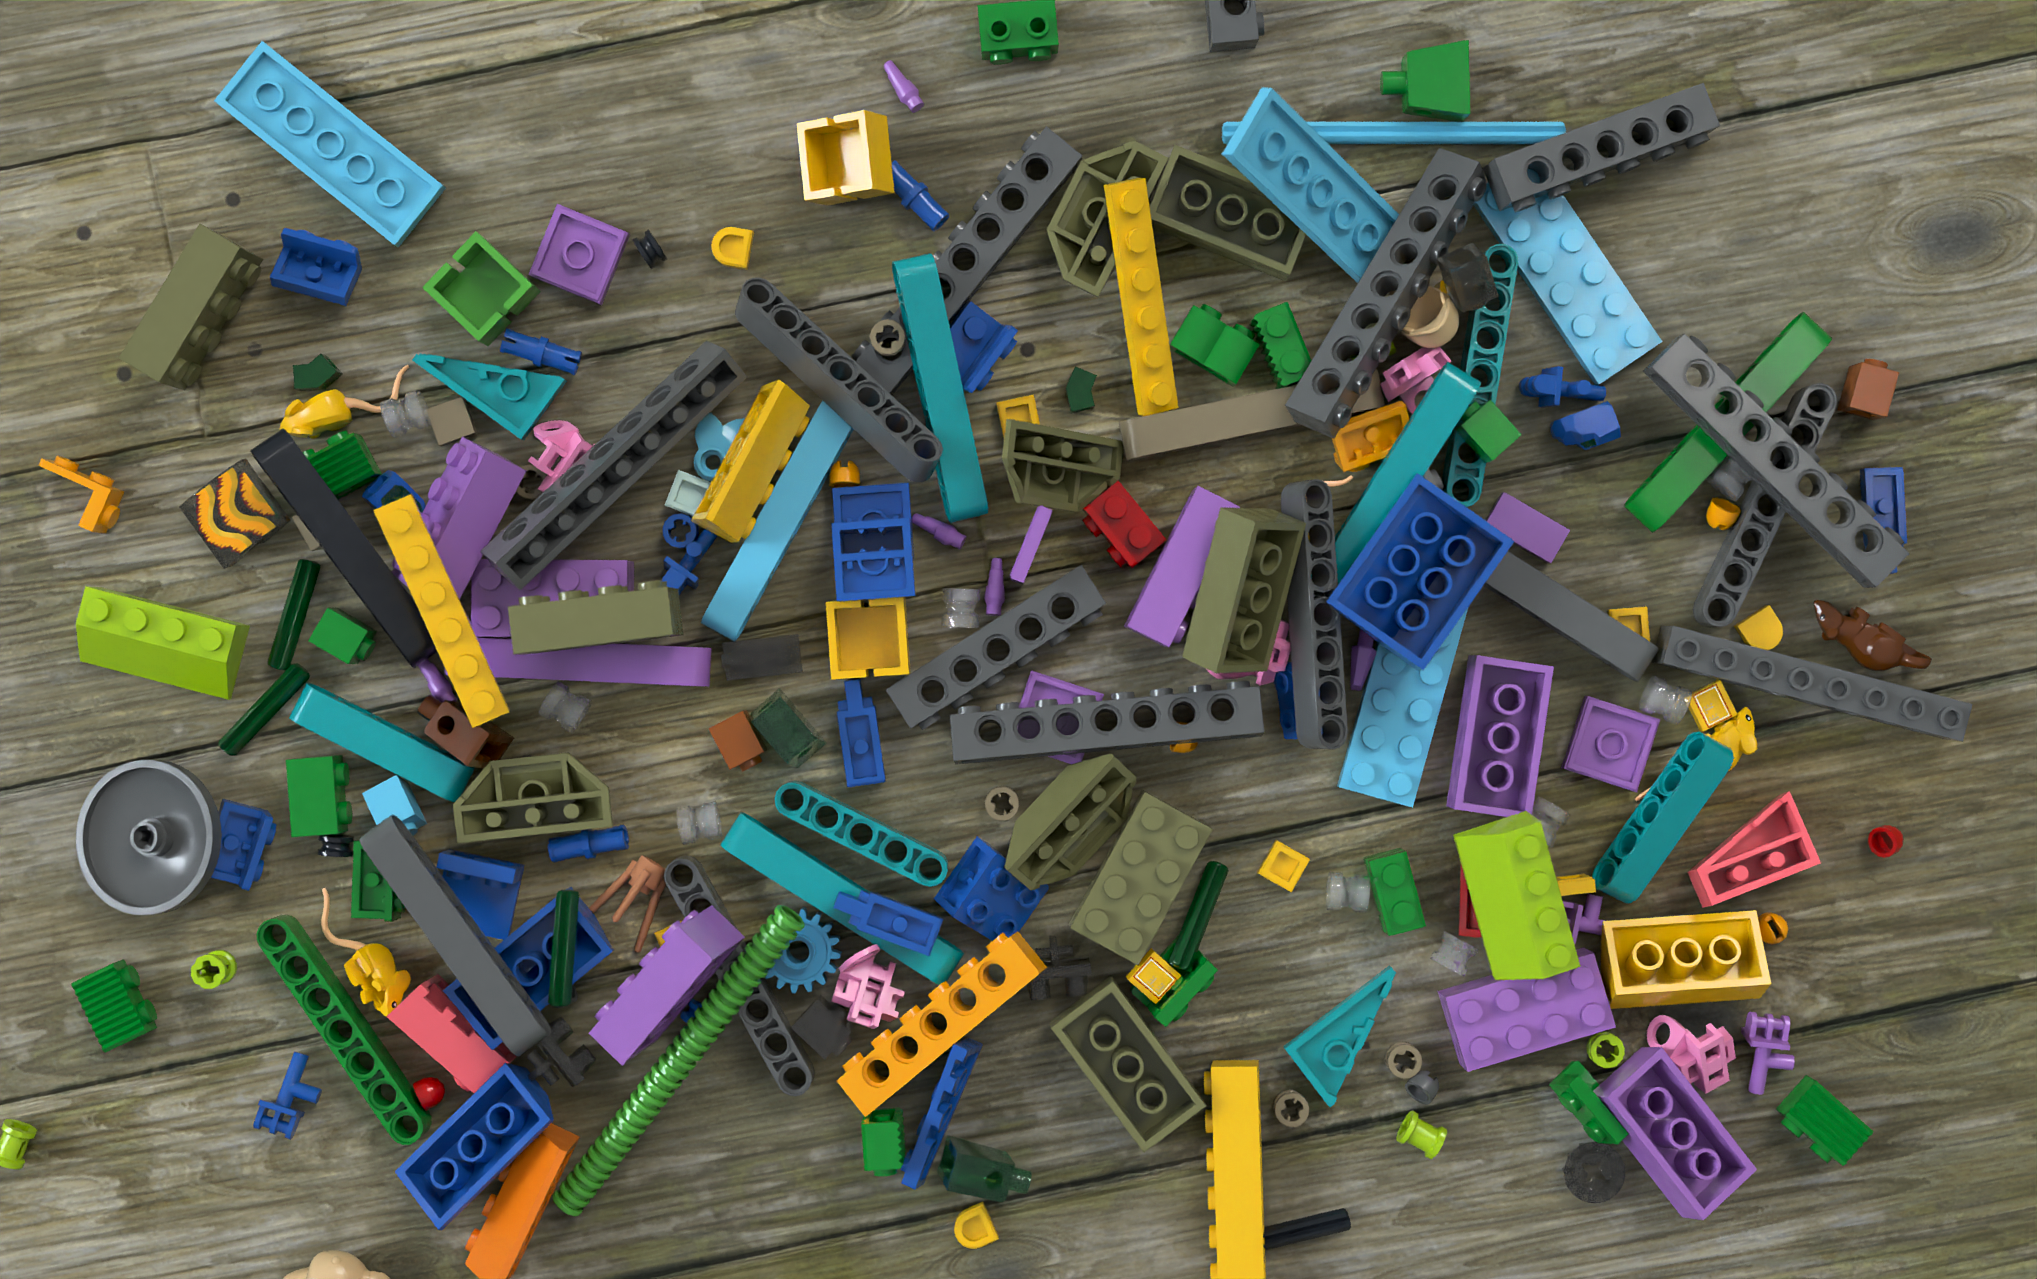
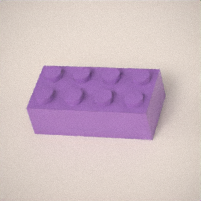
[392,436,526,599]
[1124,486,1240,647]
[471,559,634,637]
[1446,655,1554,817]
[589,905,745,1066]
[1438,947,1616,1072]
[1593,1047,1757,1220]

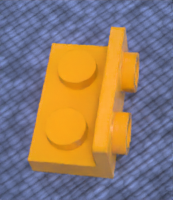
[1332,400,1409,472]

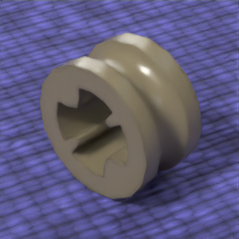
[870,319,906,356]
[516,464,547,500]
[985,786,1019,821]
[1385,1041,1422,1079]
[1273,1089,1309,1127]

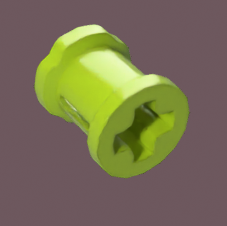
[191,950,237,989]
[1396,1110,1447,1159]
[0,1119,37,1170]

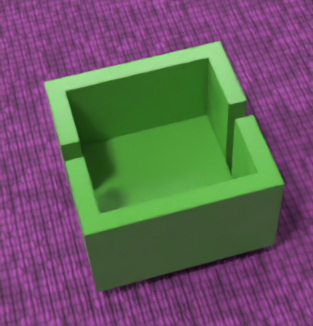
[422,231,541,346]

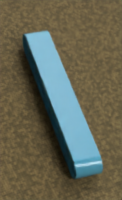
[701,400,854,642]

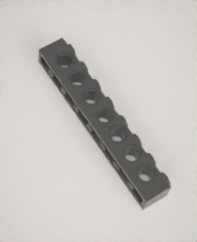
[851,126,1082,395]
[1285,148,1487,439]
[1643,333,1910,588]
[480,340,747,590]
[1651,626,1973,742]
[950,681,1264,765]

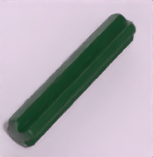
[267,559,321,671]
[218,663,310,756]
[1169,861,1229,971]
[548,890,579,1007]

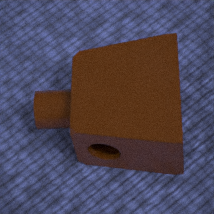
[418,695,514,768]

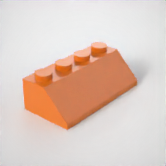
[465,1123,580,1279]

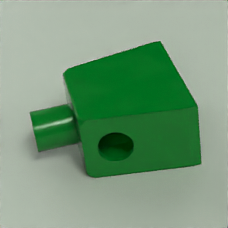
[1380,40,1470,122]

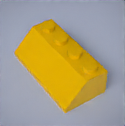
[691,380,810,543]
[1601,910,1771,1009]

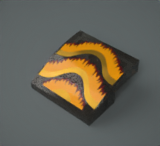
[179,458,291,569]

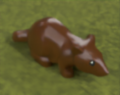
[1813,600,1932,671]

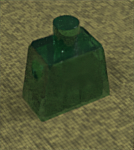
[750,688,827,768]
[937,1135,1032,1202]

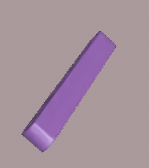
[444,637,711,686]

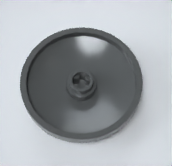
[76,760,222,915]

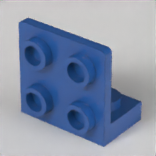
[950,301,1018,393]
[934,836,1049,941]
[436,849,525,940]

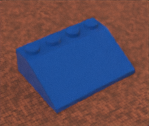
[1326,473,1514,670]

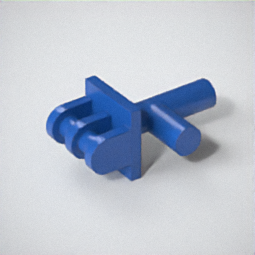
[1519,366,1606,408]
[662,529,718,595]
[253,1051,322,1140]

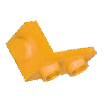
[38,455,124,534]

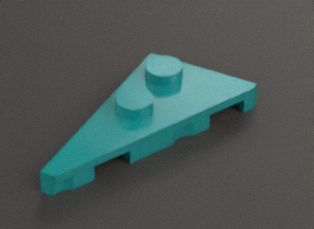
[412,354,567,441]
[1283,965,1396,1107]

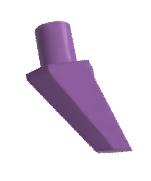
[1350,629,1377,691]

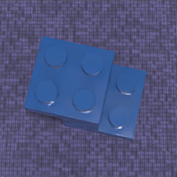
[831,483,916,602]

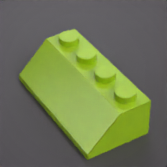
[76,586,250,700]
[1453,811,1581,980]

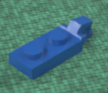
[1860,467,1907,574]
[837,678,886,787]
[833,890,943,956]

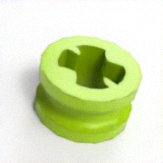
[1586,1031,1625,1068]

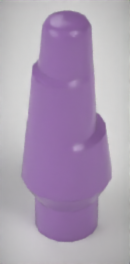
[884,60,924,113]
[912,513,967,550]
[984,558,1005,616]
[418,659,457,702]

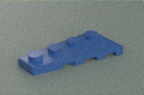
[901,1038,983,1190]

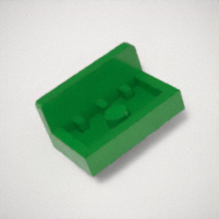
[351,840,406,922]
[1130,935,1218,1027]
[1549,1061,1628,1144]

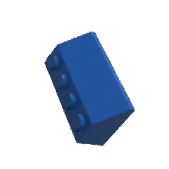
[443,887,614,1050]
[395,1063,554,1230]

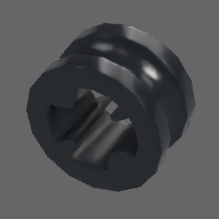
[633,229,667,269]
[317,834,354,857]

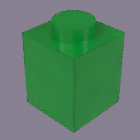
[1454,399,1522,463]
[308,607,377,664]

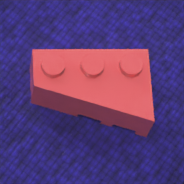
[1687,791,1821,908]
[386,974,517,1093]

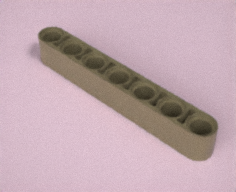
[1119,369,1385,461]

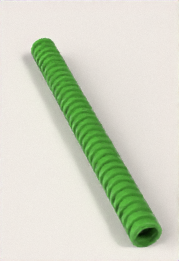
[552,905,805,1216]

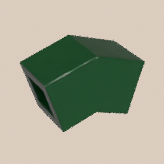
[293,354,343,392]
[1065,366,1097,414]

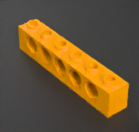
[836,931,1047,1117]

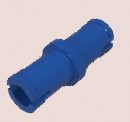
[892,160,949,232]
[500,328,582,375]
[548,824,629,863]

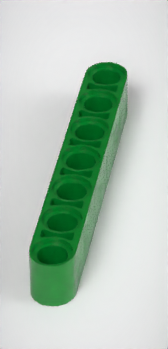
[1624,312,1832,533]
[257,915,432,1145]

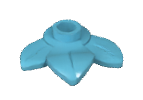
[694,413,745,481]

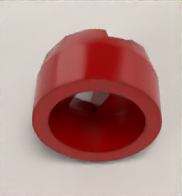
[1868,825,1904,858]
[413,1077,445,1111]

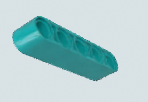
[289,683,475,802]
[1592,731,1734,903]
[774,780,949,887]

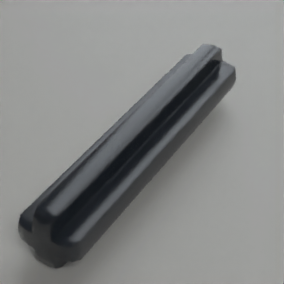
[1263,1208,1351,1250]

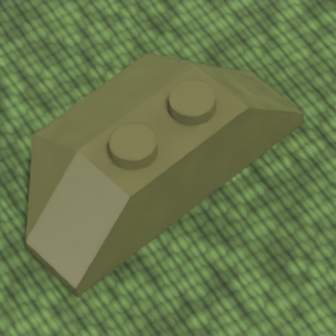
[1046,141,1169,298]
[1002,419,1123,512]
[453,752,613,843]
[1005,753,1137,891]

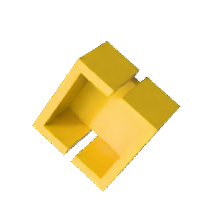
[797,110,895,205]
[826,597,911,680]

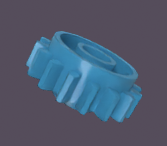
[765,907,842,994]

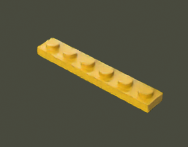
[1104,178,1179,416]
[373,494,510,728]

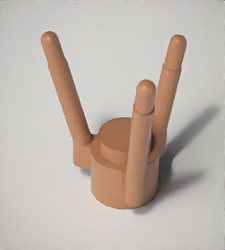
[589,855,666,953]

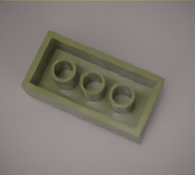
[1150,145,1306,281]
[119,224,263,390]
[1182,507,1306,673]
[508,580,684,654]
[1069,789,1213,965]
[1050,976,1206,1152]

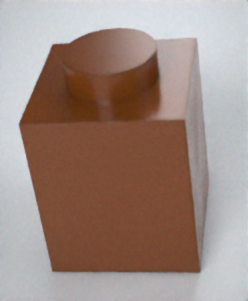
[1837,359,1899,420]
[709,710,768,772]

